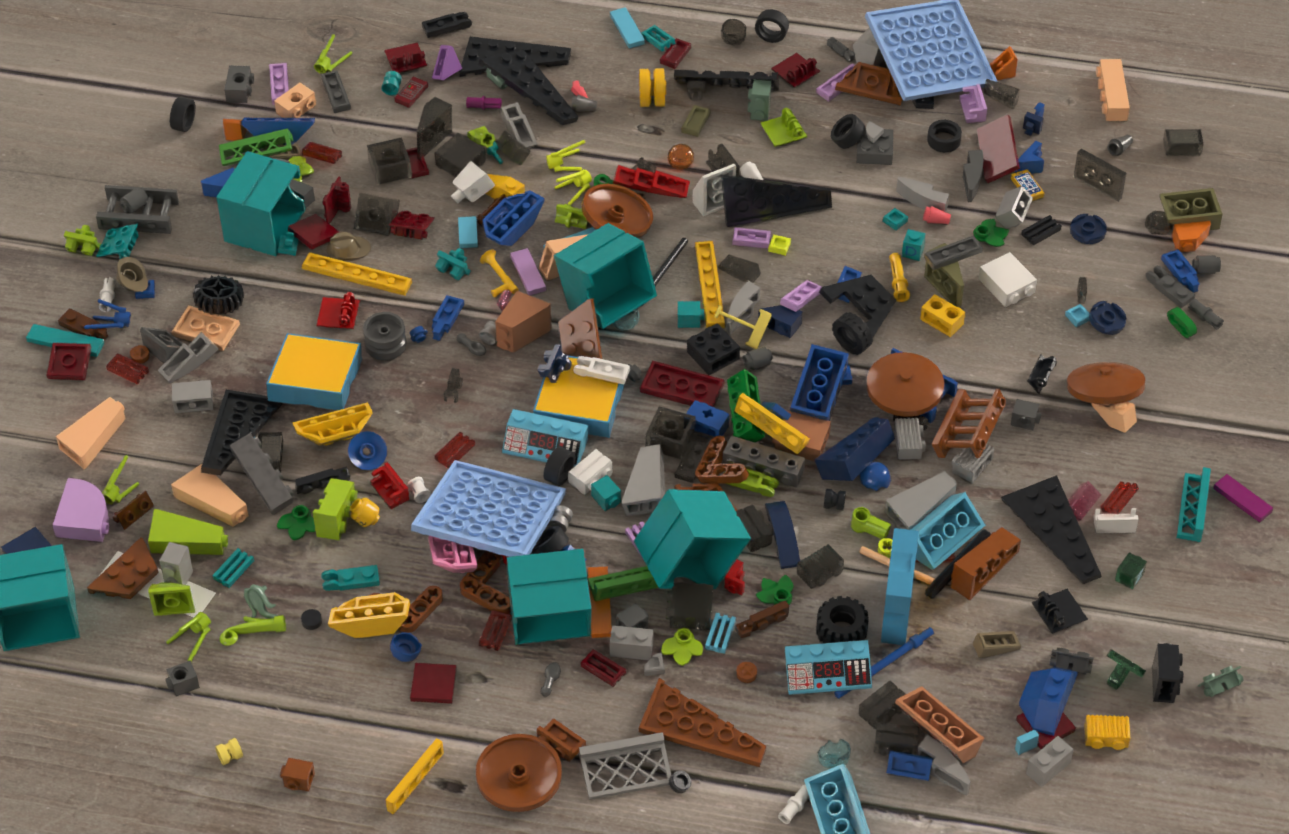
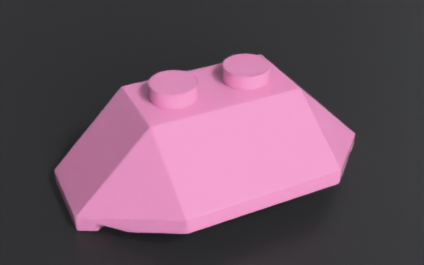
[428,536,477,573]

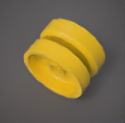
[639,68,666,107]

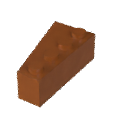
[951,527,1021,600]

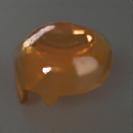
[667,144,694,170]

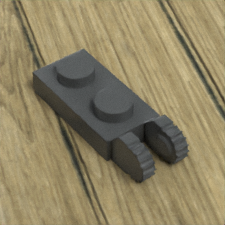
[1145,265,1195,308]

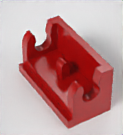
[370,462,409,509]

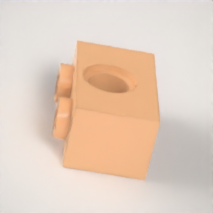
[274,83,316,118]

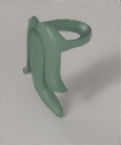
[244,584,278,619]

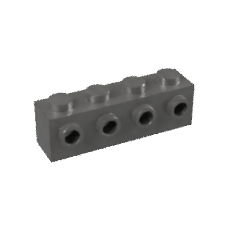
[230,433,294,515]
[723,436,805,487]

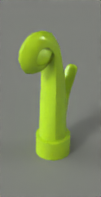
[219,615,286,646]

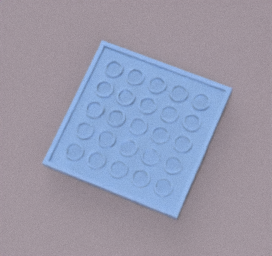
[865,0,998,101]
[411,460,566,557]

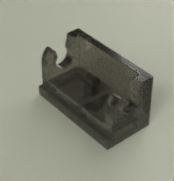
[706,144,740,177]

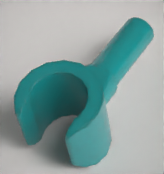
[487,142,503,164]

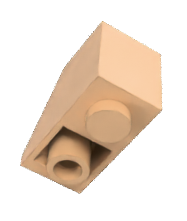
[1092,401,1137,433]

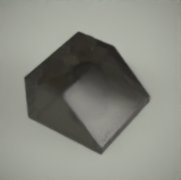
[353,193,400,236]

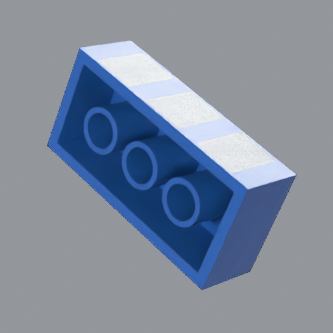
[790,344,849,421]

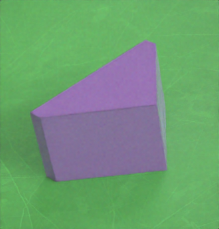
[432,45,462,80]

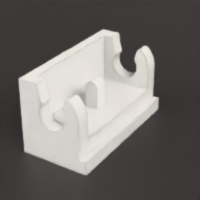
[1093,508,1138,533]

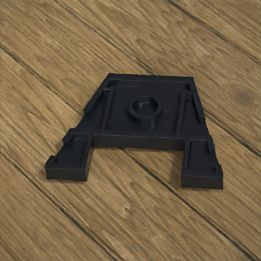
[819,275,897,339]

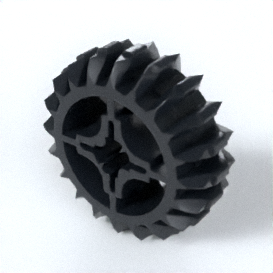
[193,275,244,316]

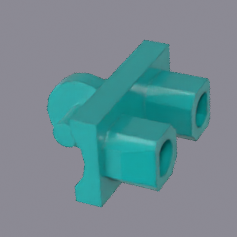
[435,248,471,281]

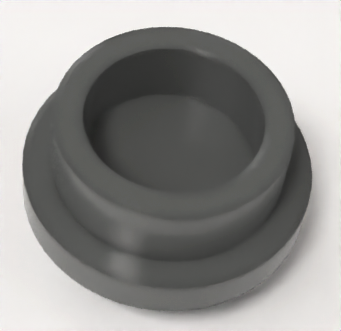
[628,364,642,382]

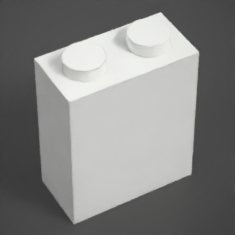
[979,252,1037,307]

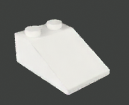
[693,164,736,216]

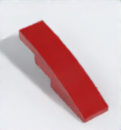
[613,165,690,198]

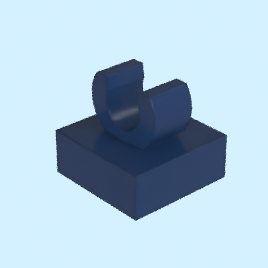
[1023,112,1044,136]

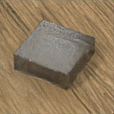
[1077,277,1087,304]

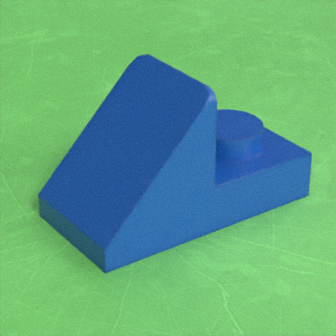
[1015,141,1044,174]

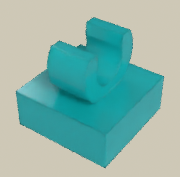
[277,232,298,256]

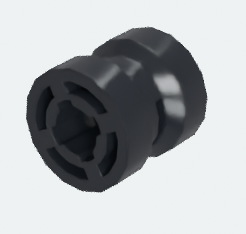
[824,489,846,511]

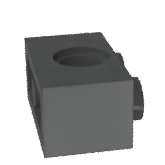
[224,65,254,103]

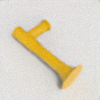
[480,249,519,298]

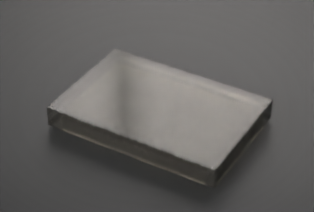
[1073,149,1127,202]

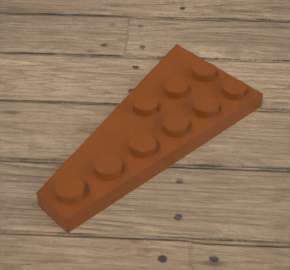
[639,678,766,767]

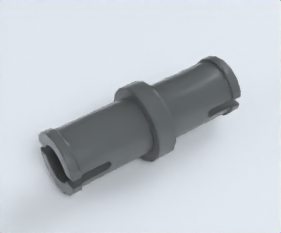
[1188,299,1224,330]

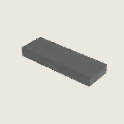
[321,70,351,113]
[924,236,983,270]

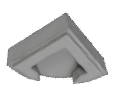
[866,121,884,143]
[644,653,665,676]

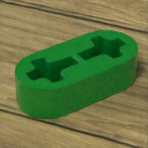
[1167,307,1197,338]

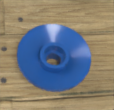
[348,431,387,470]

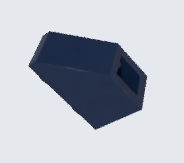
[758,305,803,338]

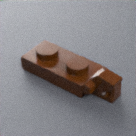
[58,308,108,340]
[735,601,790,638]

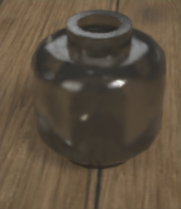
[1145,210,1174,235]

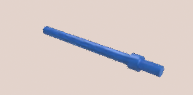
[834,627,934,699]

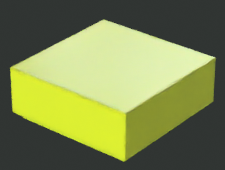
[768,234,791,256]

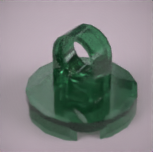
[1107,649,1146,690]

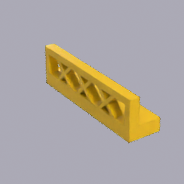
[734,393,810,454]

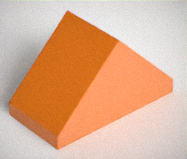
[990,46,1018,81]
[223,119,247,141]

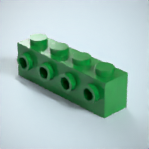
[727,369,765,443]

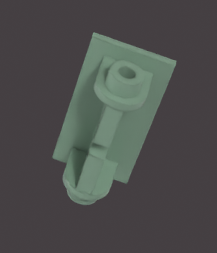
[1198,665,1244,697]

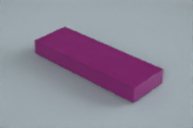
[1213,474,1273,523]

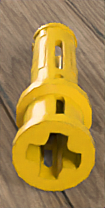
[889,253,910,302]

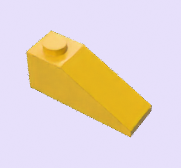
[485,174,525,199]

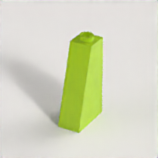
[148,509,228,555]

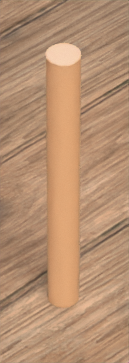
[859,546,935,585]

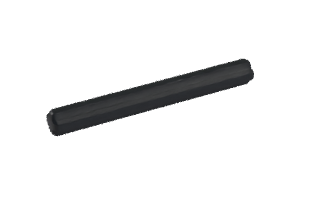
[925,529,991,599]

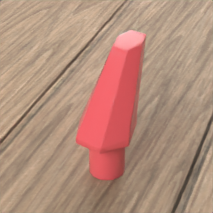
[571,80,588,98]

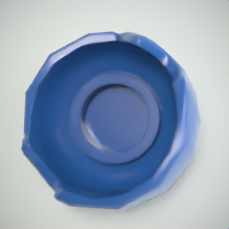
[860,462,891,491]
[390,632,422,662]

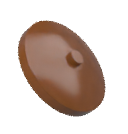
[581,184,653,238]
[866,352,944,417]
[1067,362,1145,404]
[476,734,562,812]

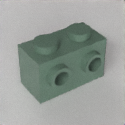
[748,79,771,121]

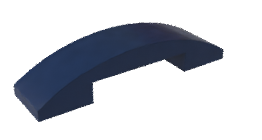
[765,501,801,569]

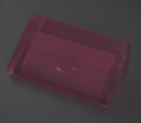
[1068,481,1101,521]

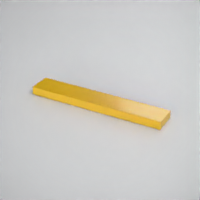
[695,241,725,328]
[302,252,412,296]

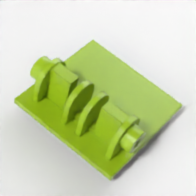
[760,108,807,147]

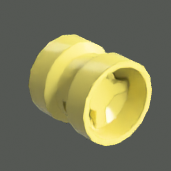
[215,738,243,766]

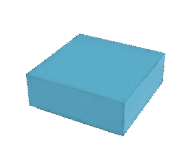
[1065,304,1090,327]
[1015,730,1039,755]

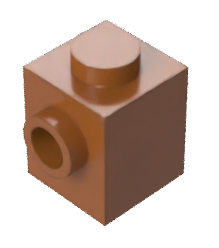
[280,758,315,792]

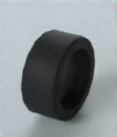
[755,9,789,43]
[169,97,196,132]
[830,114,865,149]
[927,119,962,153]
[543,446,576,486]
[531,526,569,554]

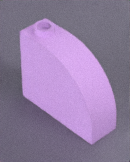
[53,478,109,542]

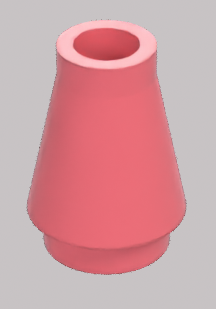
[923,206,951,225]

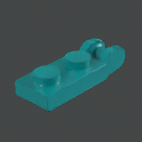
[321,565,380,591]

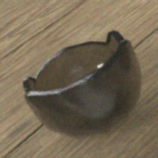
[721,19,747,46]

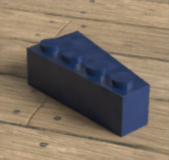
[814,417,895,481]

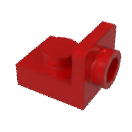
[724,559,745,596]

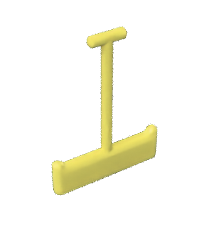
[715,306,772,349]

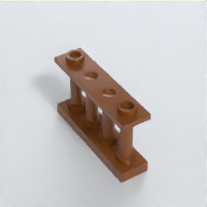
[932,389,1006,458]

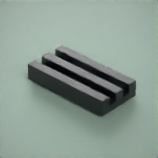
[1021,215,1062,246]

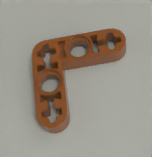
[695,436,749,484]
[460,551,511,615]
[370,586,443,633]

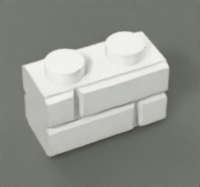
[568,449,613,495]

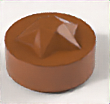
[130,345,150,364]
[736,662,757,683]

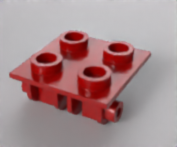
[316,292,360,329]

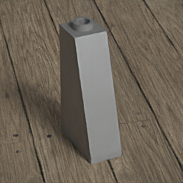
[622,444,665,516]
[885,471,957,530]

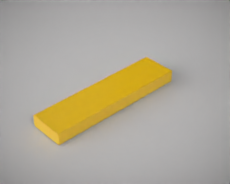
[386,738,444,814]

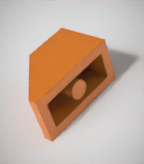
[1172,221,1211,252]

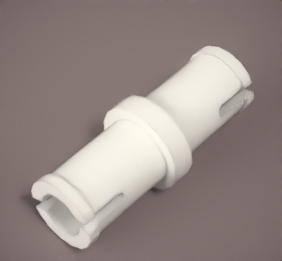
[99,277,116,312]
[778,785,809,824]

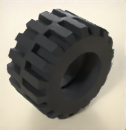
[816,596,869,643]

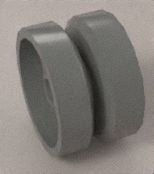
[363,312,407,360]

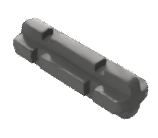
[827,37,855,61]

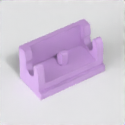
[959,84,987,123]

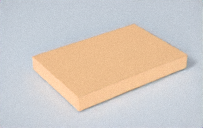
[172,305,240,351]

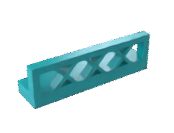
[1176,467,1211,542]

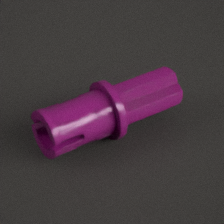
[466,96,502,110]

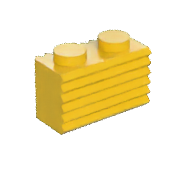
[1084,714,1130,750]

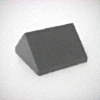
[140,327,184,363]

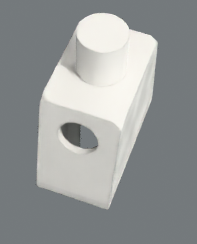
[451,161,495,204]

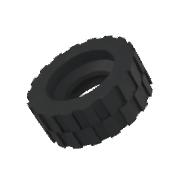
[832,312,873,355]

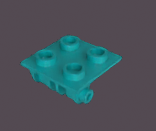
[96,224,139,259]

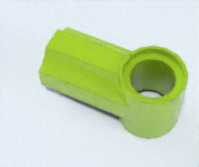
[467,126,495,148]
[851,507,892,539]

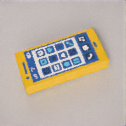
[1011,169,1044,201]

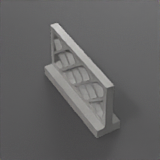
[579,732,671,800]

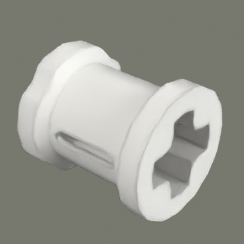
[407,477,431,503]

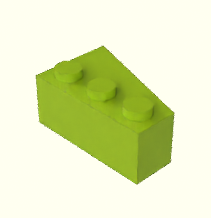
[313,478,358,541]

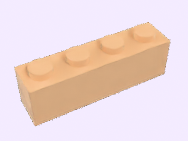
[1096,59,1130,121]

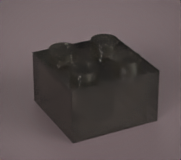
[367,137,412,185]
[645,406,696,460]

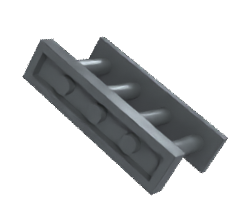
[96,185,179,234]

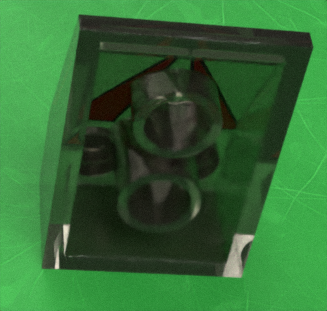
[417,97,452,160]

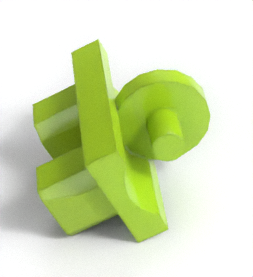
[555,204,588,229]
[64,225,101,256]

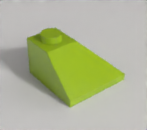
[148,582,195,616]

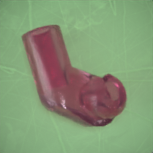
[497,290,511,311]

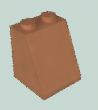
[495,291,552,353]

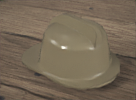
[326,232,371,260]
[116,257,148,292]

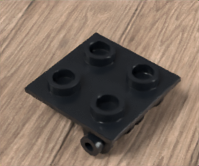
[1032,588,1088,634]

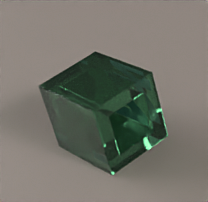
[1115,552,1147,589]

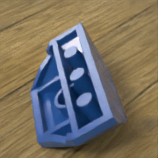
[242,117,315,145]
[482,190,545,246]
[1019,667,1078,736]

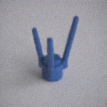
[84,299,131,329]

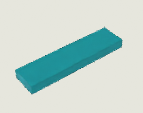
[26,324,104,357]

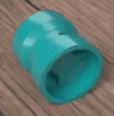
[381,71,402,96]

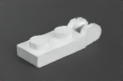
[573,356,630,384]

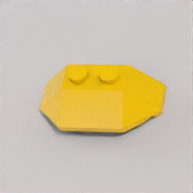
[293,402,373,446]
[328,592,410,638]

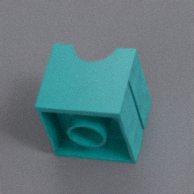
[216,151,305,256]
[554,223,657,329]
[634,489,751,589]
[0,544,80,651]
[507,549,591,645]

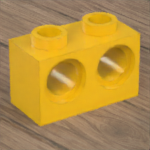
[920,294,965,337]

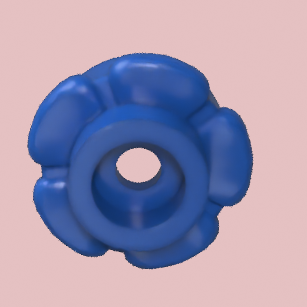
[410,326,428,343]

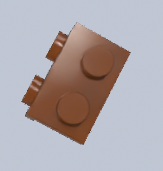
[537,718,586,762]

